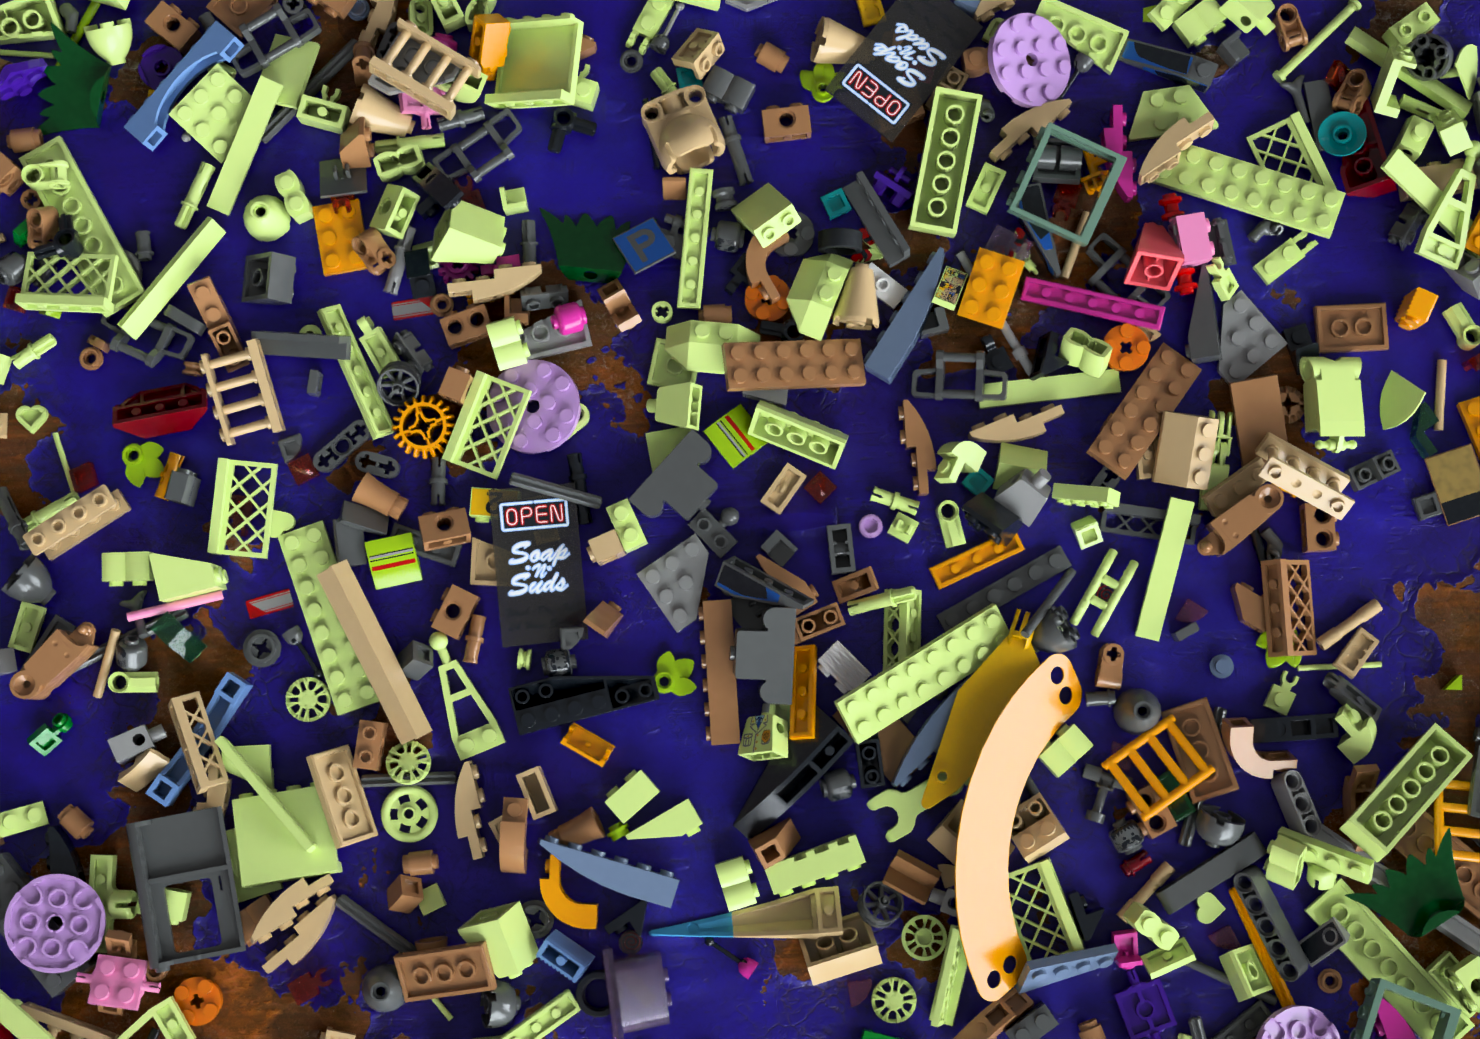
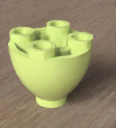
[83,18,133,66]
[243,195,291,242]

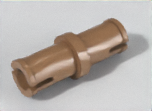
[463,614,487,664]

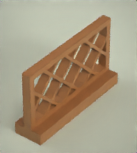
[1261,559,1317,657]

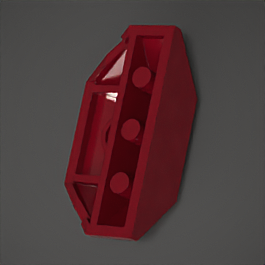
[112,383,208,439]

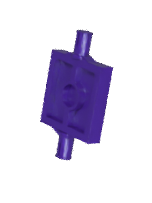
[0,58,48,100]
[1113,968,1177,1039]

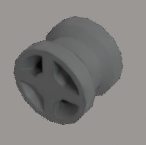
[711,187,738,212]

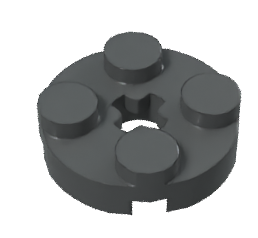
[774,212,815,258]

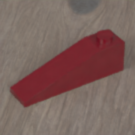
[1340,98,1397,198]

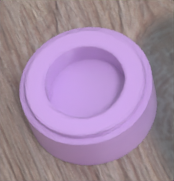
[859,514,883,539]

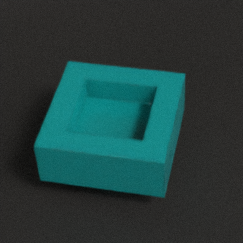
[676,67,703,89]
[820,188,852,220]
[961,468,995,496]

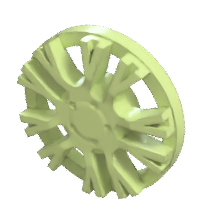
[285,677,331,722]
[386,740,431,785]
[901,915,947,961]
[871,977,917,1023]

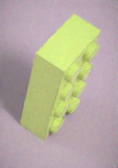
[1052,483,1121,509]
[1425,951,1479,1018]

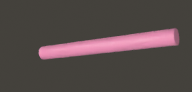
[126,590,224,622]

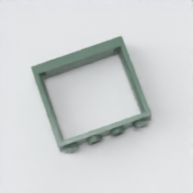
[1006,122,1127,247]
[1350,978,1462,1039]

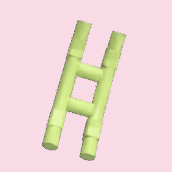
[1069,548,1139,637]

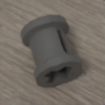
[283,0,307,17]

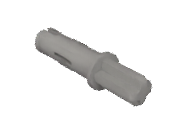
[383,226,416,295]

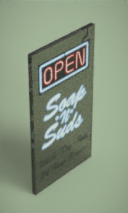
[825,0,983,143]
[488,482,589,648]

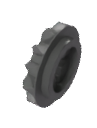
[243,629,282,667]
[522,900,555,939]

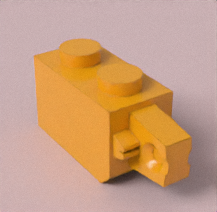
[469,13,511,81]

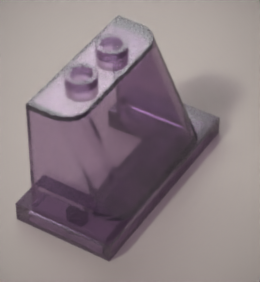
[600,945,672,1039]

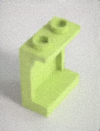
[1370,44,1417,118]
[731,182,801,248]

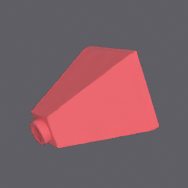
[1124,222,1185,291]

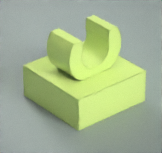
[887,511,919,544]

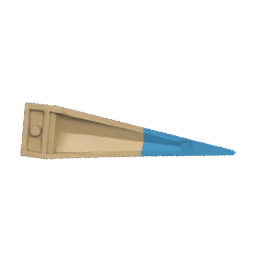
[649,886,843,939]

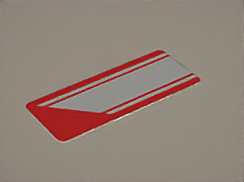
[391,296,434,321]
[245,589,294,619]

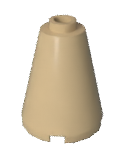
[810,16,876,65]
[348,83,416,137]
[832,263,880,330]

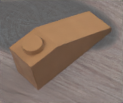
[755,554,819,616]
[583,600,624,639]

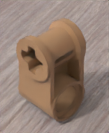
[1272,3,1308,52]
[352,41,376,87]
[1332,68,1372,115]
[26,206,59,250]
[351,227,396,276]
[1094,643,1124,690]

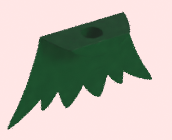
[37,22,112,136]
[539,208,657,283]
[1345,828,1465,937]

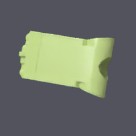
[1299,357,1365,453]

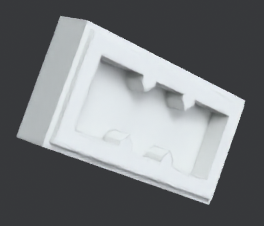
[869,262,908,310]

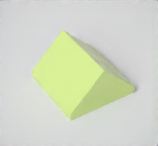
[992,443,1048,490]
[1219,943,1273,1002]

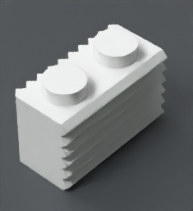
[817,640,871,694]

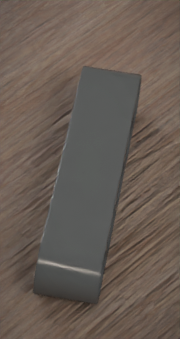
[1155,831,1267,915]
[1233,865,1309,982]

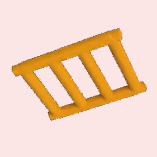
[1101,714,1215,821]
[1433,780,1480,863]

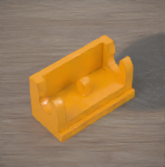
[560,722,615,767]

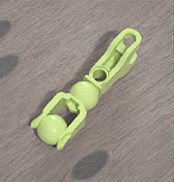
[866,773,971,842]

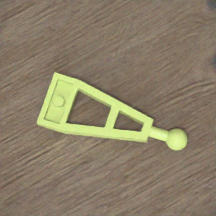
[1414,140,1480,270]
[429,631,506,761]
[117,996,197,1039]

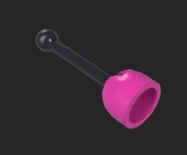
[705,937,759,979]

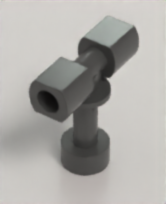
[1081,763,1133,824]

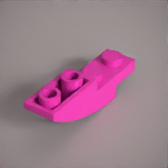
[1101,105,1137,203]
[1374,998,1417,1039]

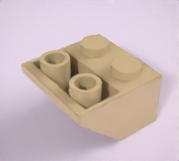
[1011,792,1070,864]

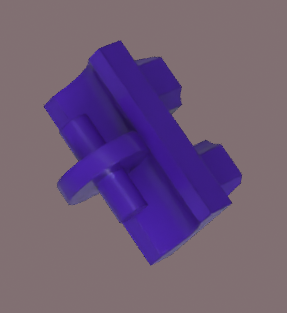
[872,166,915,208]

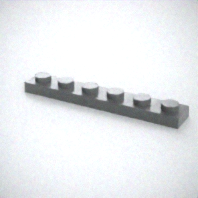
[936,545,1072,632]

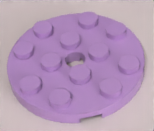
[987,13,1071,108]
[486,360,581,454]
[4,874,106,973]
[1256,1005,1341,1039]

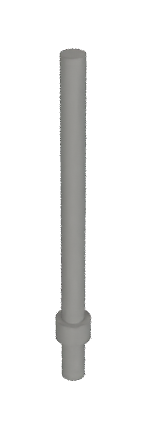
[956,251,1032,376]

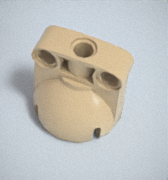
[641,85,726,175]

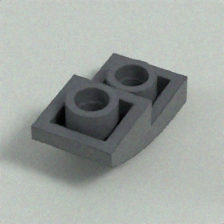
[1344,449,1401,493]

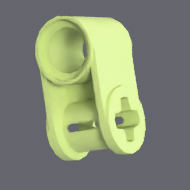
[21,160,70,191]

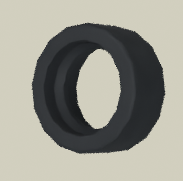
[818,228,862,256]
[576,970,622,1017]

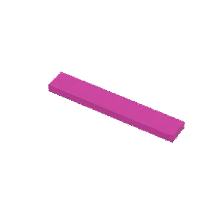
[1020,276,1166,331]

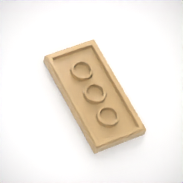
[306,744,378,849]

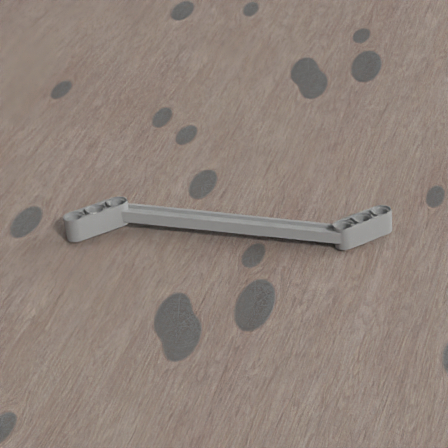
[1271,770,1480,957]

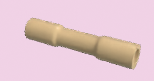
[1316,598,1383,651]
[1116,861,1175,924]

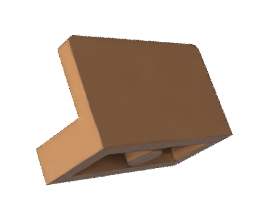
[882,849,942,905]

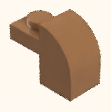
[597,278,642,333]

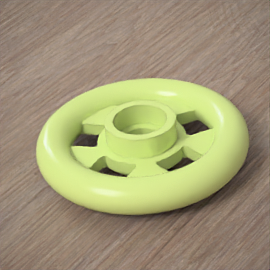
[381,786,438,843]

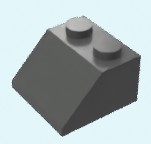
[241,252,296,305]

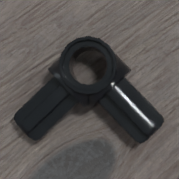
[547,106,597,154]
[33,213,84,260]
[759,314,805,341]

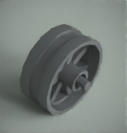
[377,361,421,407]
[857,881,904,928]

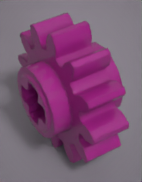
[438,262,480,284]

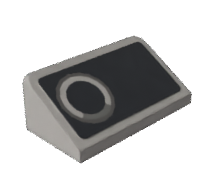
[1298,916,1350,967]

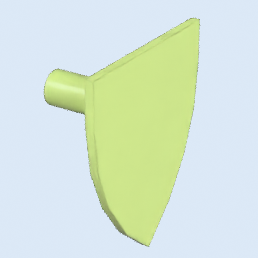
[1440,44,1478,100]
[1380,370,1426,430]

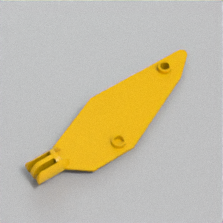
[921,608,1040,809]

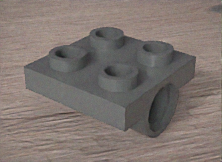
[1032,137,1083,185]

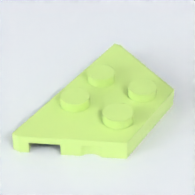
[1128,85,1219,142]

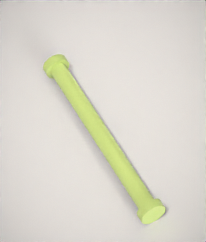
[1272,0,1362,83]

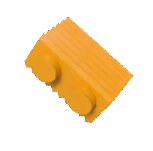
[1394,287,1438,331]

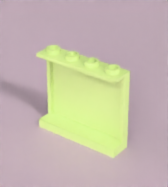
[484,12,584,110]
[232,782,343,888]

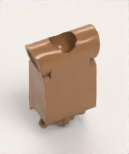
[1197,484,1284,557]
[9,622,99,700]

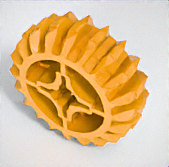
[392,395,455,459]

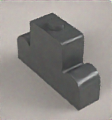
[628,429,718,521]
[729,605,796,705]

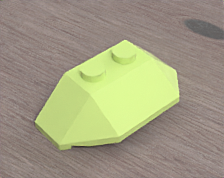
[786,253,854,341]
[665,320,761,374]

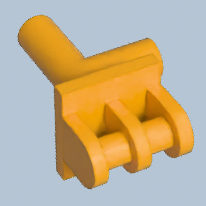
[1080,150,1109,195]

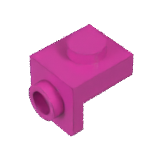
[1111,929,1143,969]

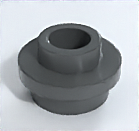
[620,49,643,73]

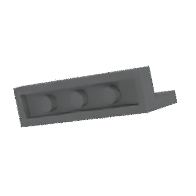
[842,171,910,268]
[251,331,351,360]
[1099,503,1201,545]

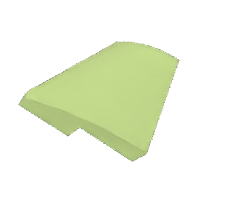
[221,745,274,789]

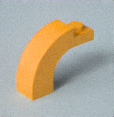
[540,854,599,929]

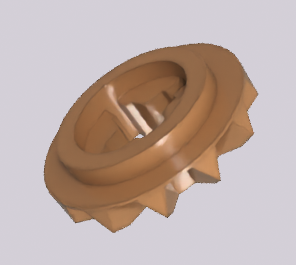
[1279,385,1304,424]

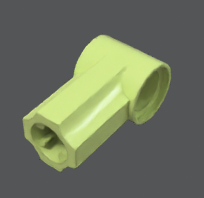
[1442,302,1480,351]
[935,500,966,548]
[108,671,159,693]

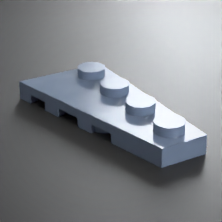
[1015,943,1119,994]

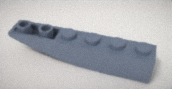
[864,247,945,385]
[890,672,974,787]
[537,835,679,908]

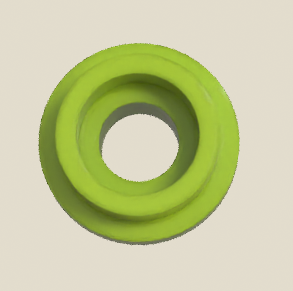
[607,821,630,842]

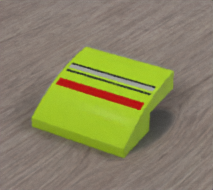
[703,404,768,469]
[364,532,423,590]

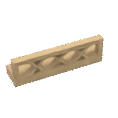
[168,691,229,795]

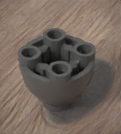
[1405,33,1454,81]
[1,553,57,606]
[1031,605,1081,653]
[1112,688,1161,735]
[361,963,405,1013]

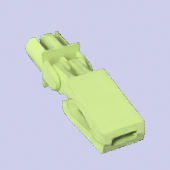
[1198,410,1233,511]

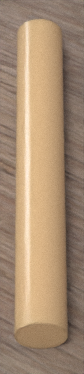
[1059,211,1090,280]
[1433,359,1447,431]
[93,628,121,698]

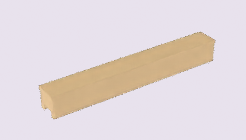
[316,559,433,745]

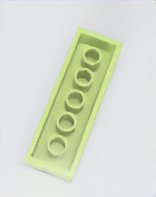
[908,86,983,238]
[1339,723,1473,862]

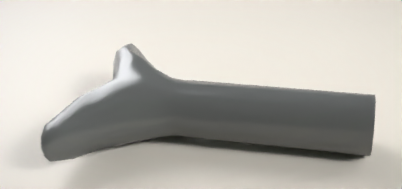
[1279,75,1310,124]
[119,590,148,639]

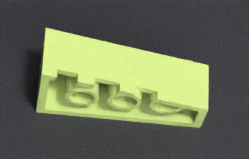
[0,0,68,45]
[765,833,866,897]

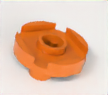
[744,275,790,322]
[1103,323,1151,372]
[173,976,223,1026]

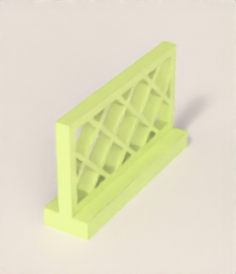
[1246,111,1337,190]
[15,251,119,314]
[442,370,532,480]
[207,458,278,559]
[1008,857,1085,961]
[929,924,967,1027]

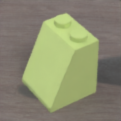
[431,200,507,264]
[149,553,229,603]
[458,901,539,979]

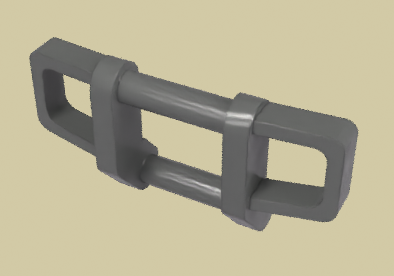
[232,2,322,78]
[432,108,522,184]
[1085,233,1171,306]
[101,306,195,368]
[911,350,1008,402]

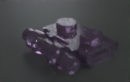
[984,224,1033,261]

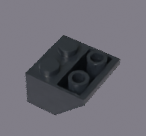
[962,492,1023,547]

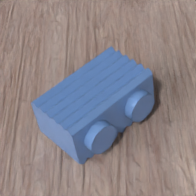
[536,929,595,983]

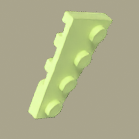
[1035,0,1130,75]

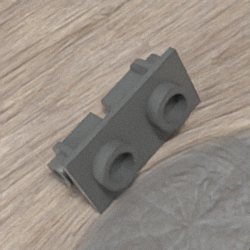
[1387,200,1428,251]
[1208,217,1237,267]
[520,283,569,311]
[391,329,434,376]

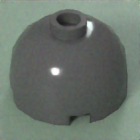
[1195,804,1246,848]
[480,979,521,1028]

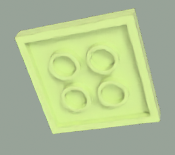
[169,64,252,164]

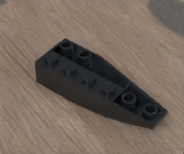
[508,676,660,735]
[733,705,854,840]

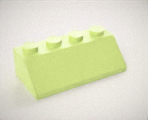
[747,400,849,470]

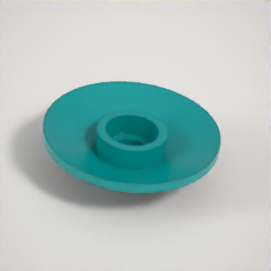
[1318,111,1367,156]

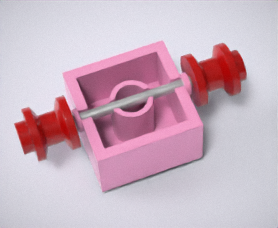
[1158,193,1215,295]

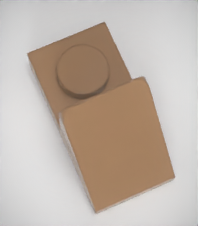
[832,566,880,604]

